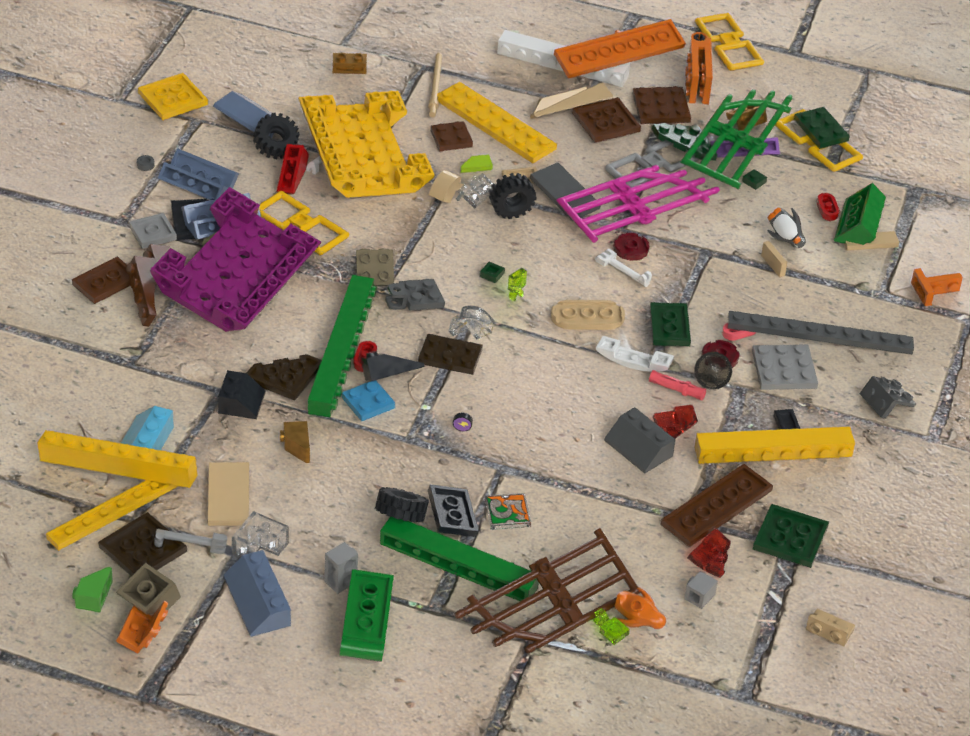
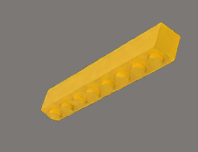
[694,427,855,464]
[37,430,198,488]

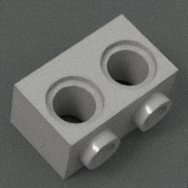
[325,542,358,594]

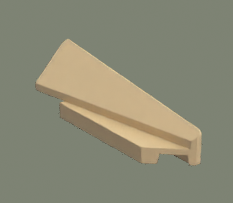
[530,83,613,119]

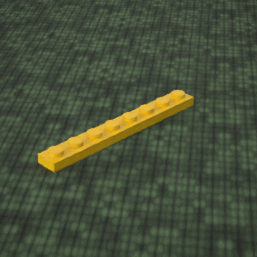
[46,480,178,551]

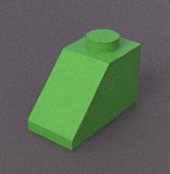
[72,567,113,613]

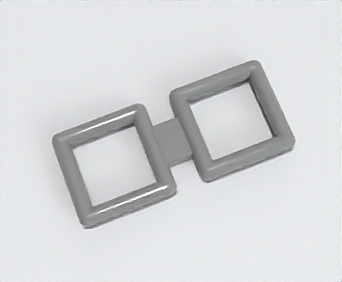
[605,140,700,188]

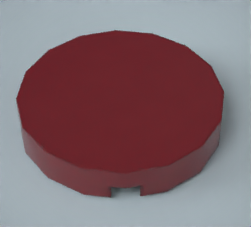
[613,233,650,261]
[701,340,740,370]

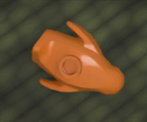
[615,587,666,629]

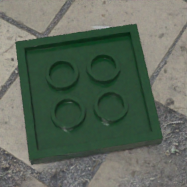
[753,504,829,568]

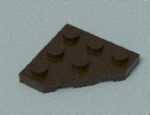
[246,354,322,401]

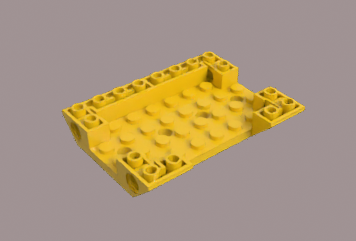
[298,91,435,198]

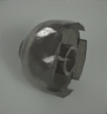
[694,352,732,390]

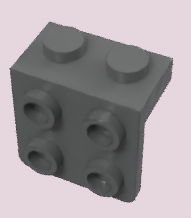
[859,376,916,419]

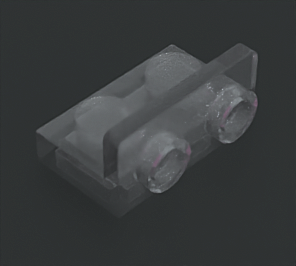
[456,173,493,209]

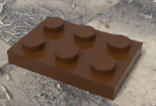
[72,256,130,304]

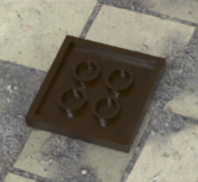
[98,512,187,577]

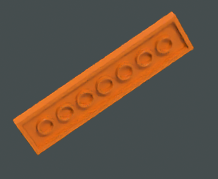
[553,19,686,79]

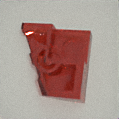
[653,404,698,439]
[687,528,731,578]

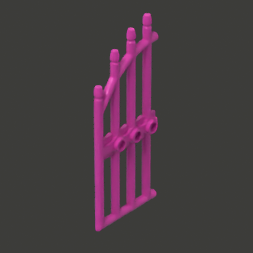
[556,165,720,243]

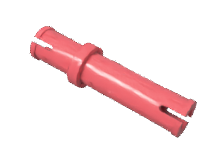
[649,370,706,400]

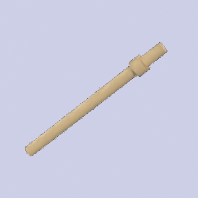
[428,53,442,117]

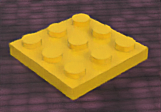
[138,73,208,120]

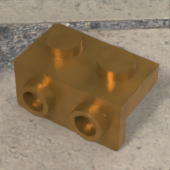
[333,52,367,74]

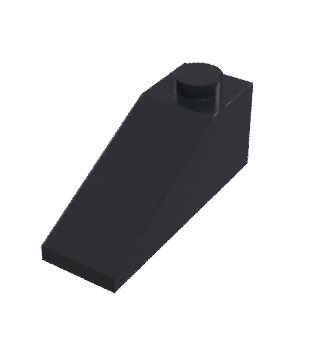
[360,351,425,381]

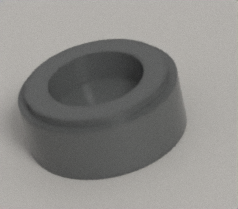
[137,155,155,171]

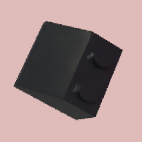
[218,370,266,420]

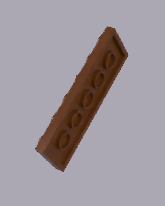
[660,464,773,547]

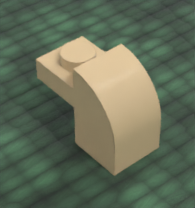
[428,170,466,203]

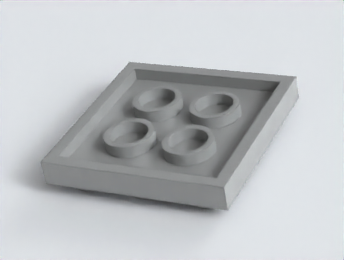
[752,344,818,390]

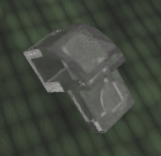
[449,306,494,340]

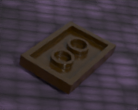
[418,334,483,375]

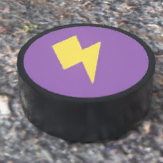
[453,413,473,431]

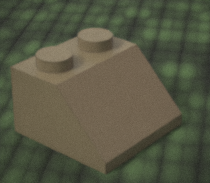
[116,563,181,615]

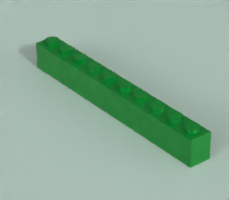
[308,275,377,418]

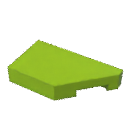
[460,154,493,173]

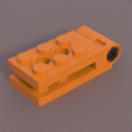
[685,32,713,105]

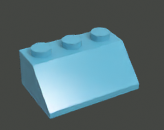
[121,406,174,450]

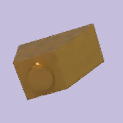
[280,421,310,463]

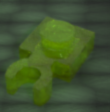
[508,268,527,301]

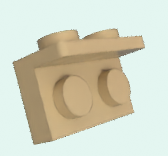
[806,608,855,647]

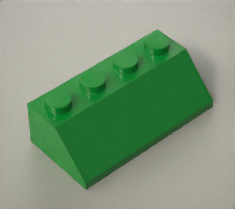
[834,183,886,245]

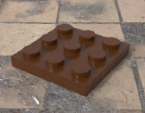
[632,86,691,124]
[572,97,641,143]

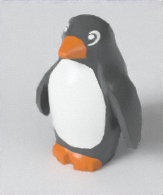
[767,207,806,248]

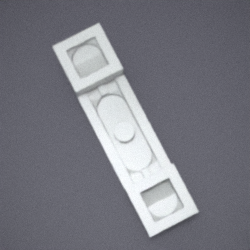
[596,336,674,372]

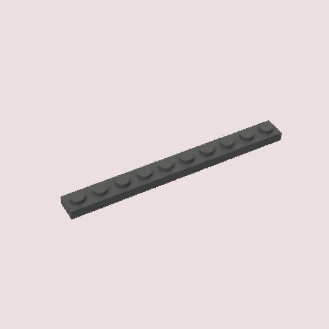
[728,310,914,355]

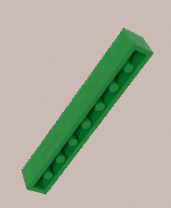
[380,517,539,601]

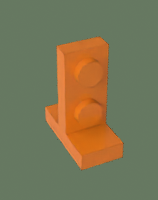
[911,268,963,306]

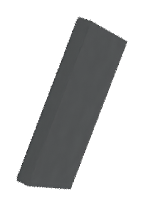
[530,162,601,221]

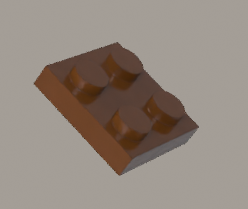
[431,121,473,152]

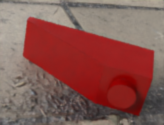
[277,144,309,194]

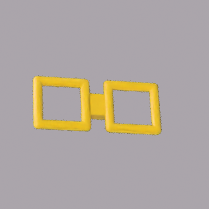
[695,13,764,71]
[775,109,863,172]
[259,191,350,255]

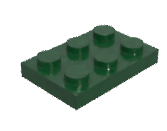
[794,107,850,149]
[650,302,691,347]

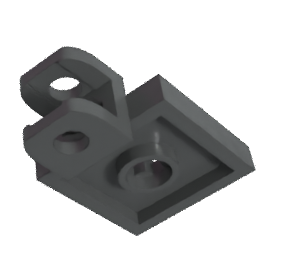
[385,279,445,311]

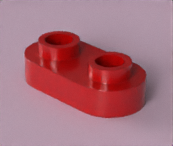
[817,193,840,221]
[353,341,377,372]

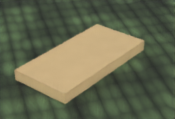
[208,462,249,526]

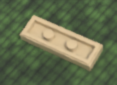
[844,231,899,250]

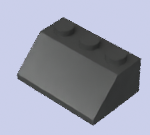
[604,407,675,473]

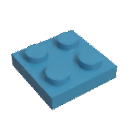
[342,380,395,422]

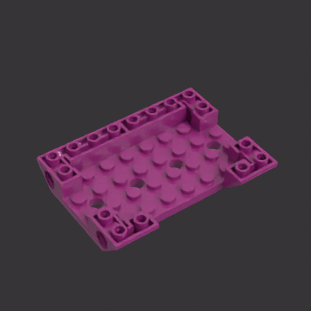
[150,187,321,332]

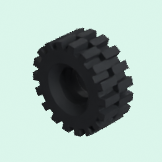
[253,113,300,160]
[489,173,537,219]
[375,487,429,522]

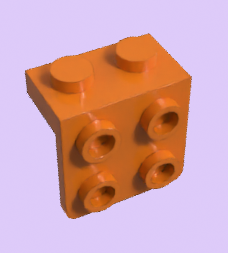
[116,601,168,654]

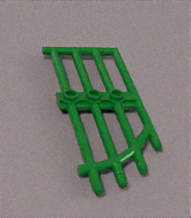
[681,89,792,189]

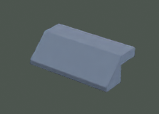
[213,91,274,138]
[158,148,239,200]
[181,193,261,240]

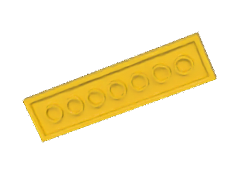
[437,81,557,163]

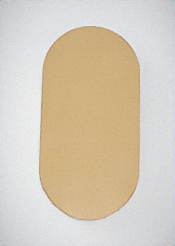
[551,300,625,330]

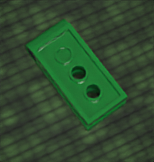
[339,569,394,662]

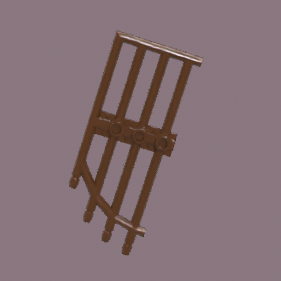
[454,528,640,653]

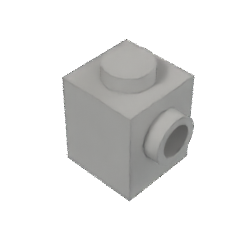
[685,571,718,609]

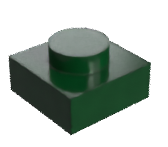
[742,169,767,190]
[480,262,505,284]

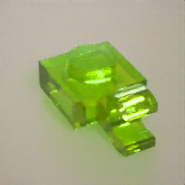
[593,608,630,645]

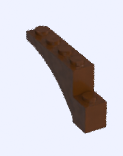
[126,244,171,327]

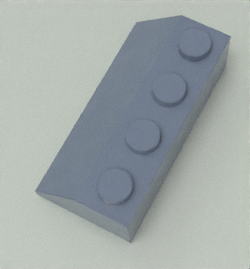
[223,550,291,637]

